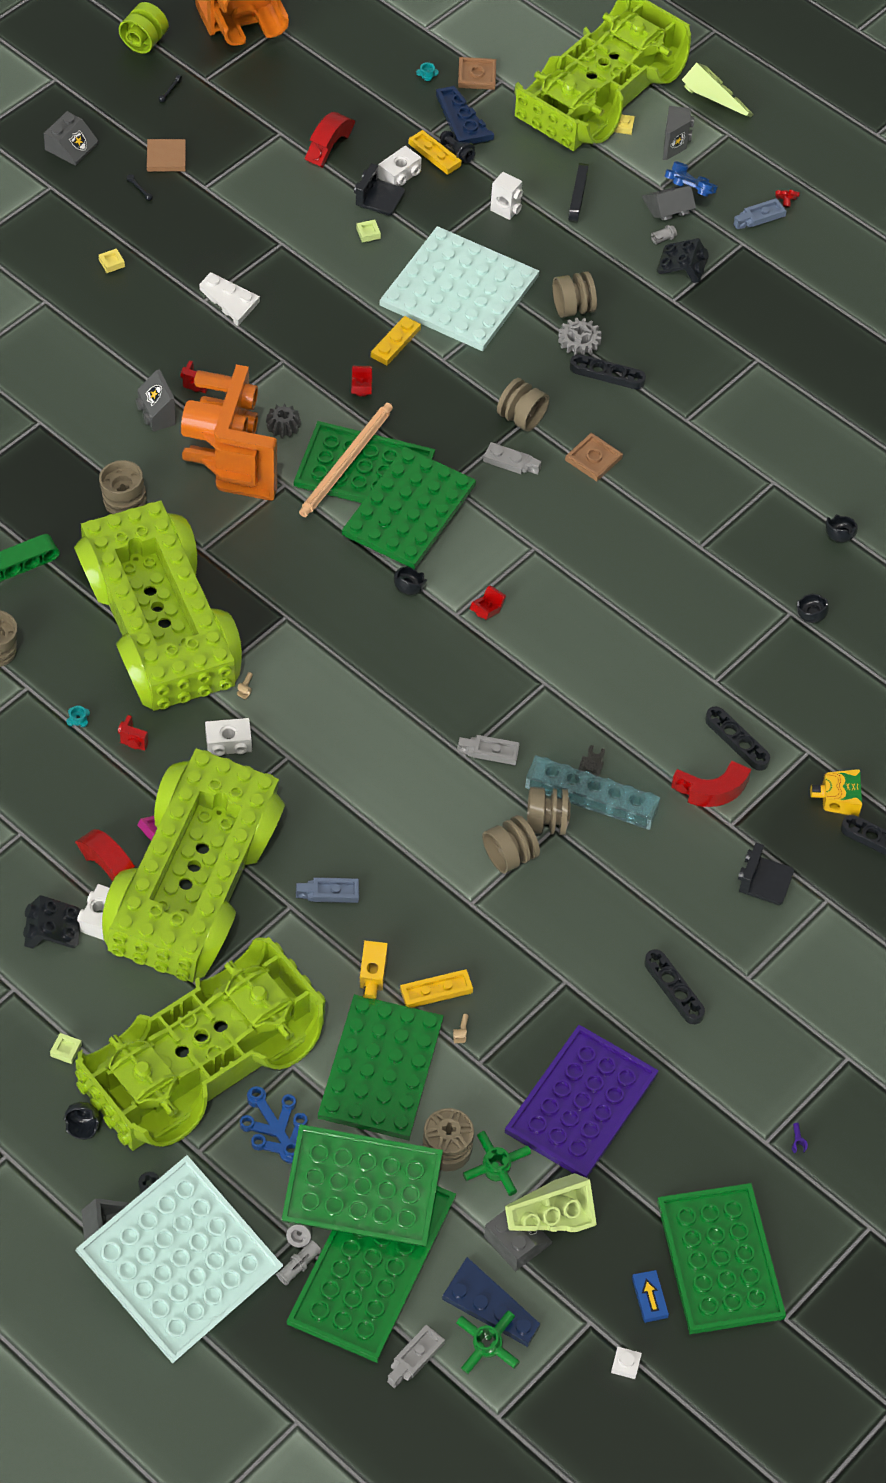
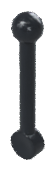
[159,74,182,102]
[127,174,153,201]

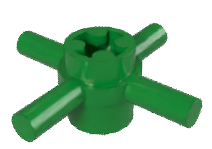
[463,1131,531,1196]
[456,1310,520,1374]

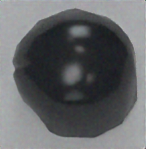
[826,514,858,542]
[394,566,427,595]
[797,593,829,623]
[63,1102,100,1140]

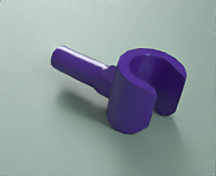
[792,1123,808,1153]

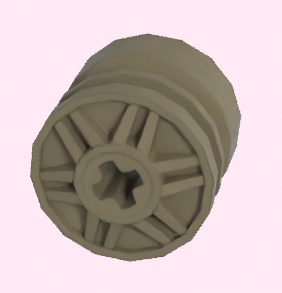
[552,271,597,318]
[497,378,550,431]
[99,460,147,514]
[0,610,17,667]
[527,787,571,835]
[482,815,540,874]
[422,1108,474,1171]

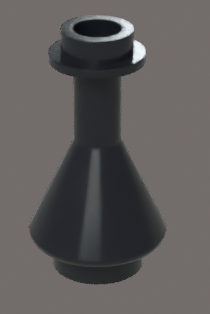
[440,131,476,163]

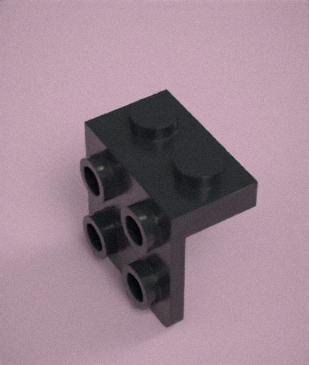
[354,163,405,216]
[657,238,709,283]
[738,842,794,905]
[23,895,80,949]

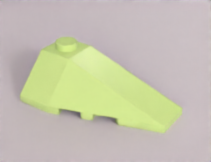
[682,63,754,117]
[505,1173,597,1232]

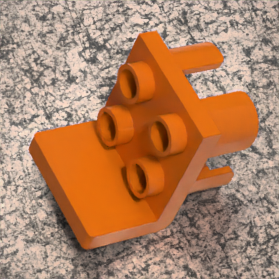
[195,0,289,46]
[181,364,277,501]

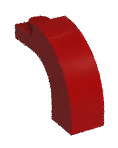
[304,112,356,168]
[671,760,751,807]
[75,829,135,882]

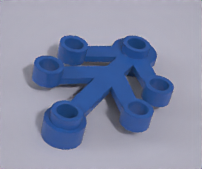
[665,161,718,196]
[240,1086,308,1164]

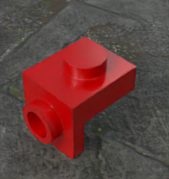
[180,360,208,393]
[351,366,372,396]
[469,585,506,620]
[118,715,148,751]

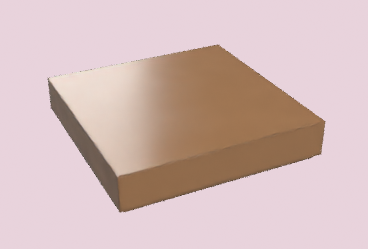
[458,57,496,90]
[147,139,186,172]
[565,433,623,482]

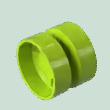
[119,2,169,53]

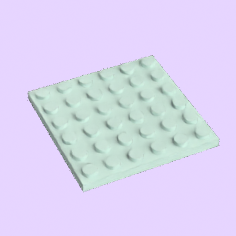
[379,226,539,351]
[75,1155,283,1364]

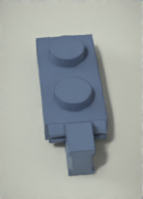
[733,198,787,229]
[296,878,359,903]

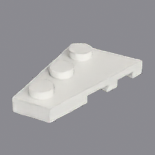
[199,272,260,326]

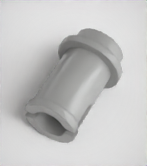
[651,225,677,245]

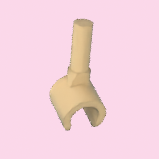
[237,672,253,700]
[453,1014,469,1043]

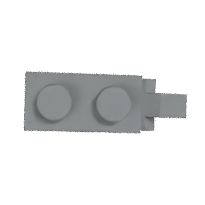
[483,442,541,475]
[457,735,520,765]
[387,1325,445,1388]

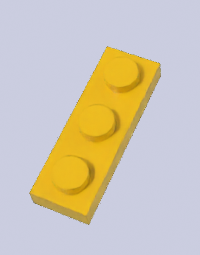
[409,130,462,175]
[371,316,421,366]
[400,969,473,1008]

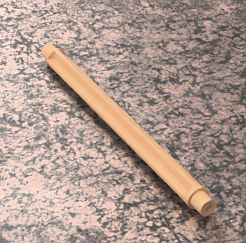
[299,403,393,517]

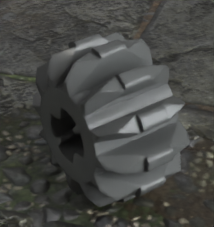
[266,404,301,438]

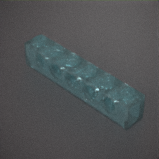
[525,755,660,830]

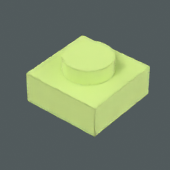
[356,220,381,242]
[50,1033,82,1064]

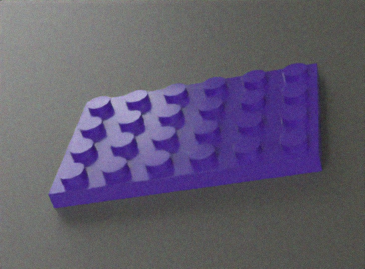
[504,1025,659,1178]

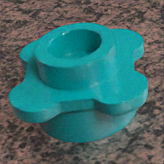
[416,62,439,81]
[66,706,90,727]

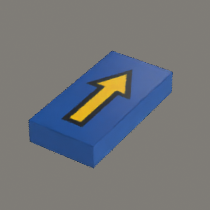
[632,1270,669,1323]

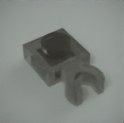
[576,745,605,784]

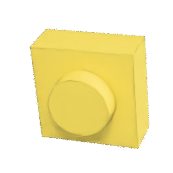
[614,114,635,135]
[99,248,125,273]

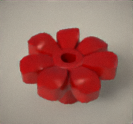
[775,190,800,208]

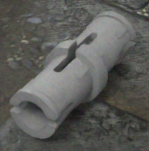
[276,1240,322,1285]

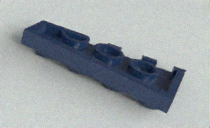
[436,86,494,144]
[442,1257,540,1347]

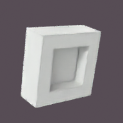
[611,1347,642,1379]

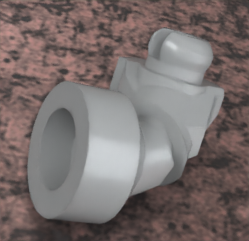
[286,1223,312,1247]

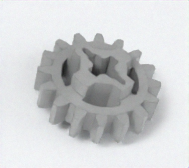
[558,318,601,355]

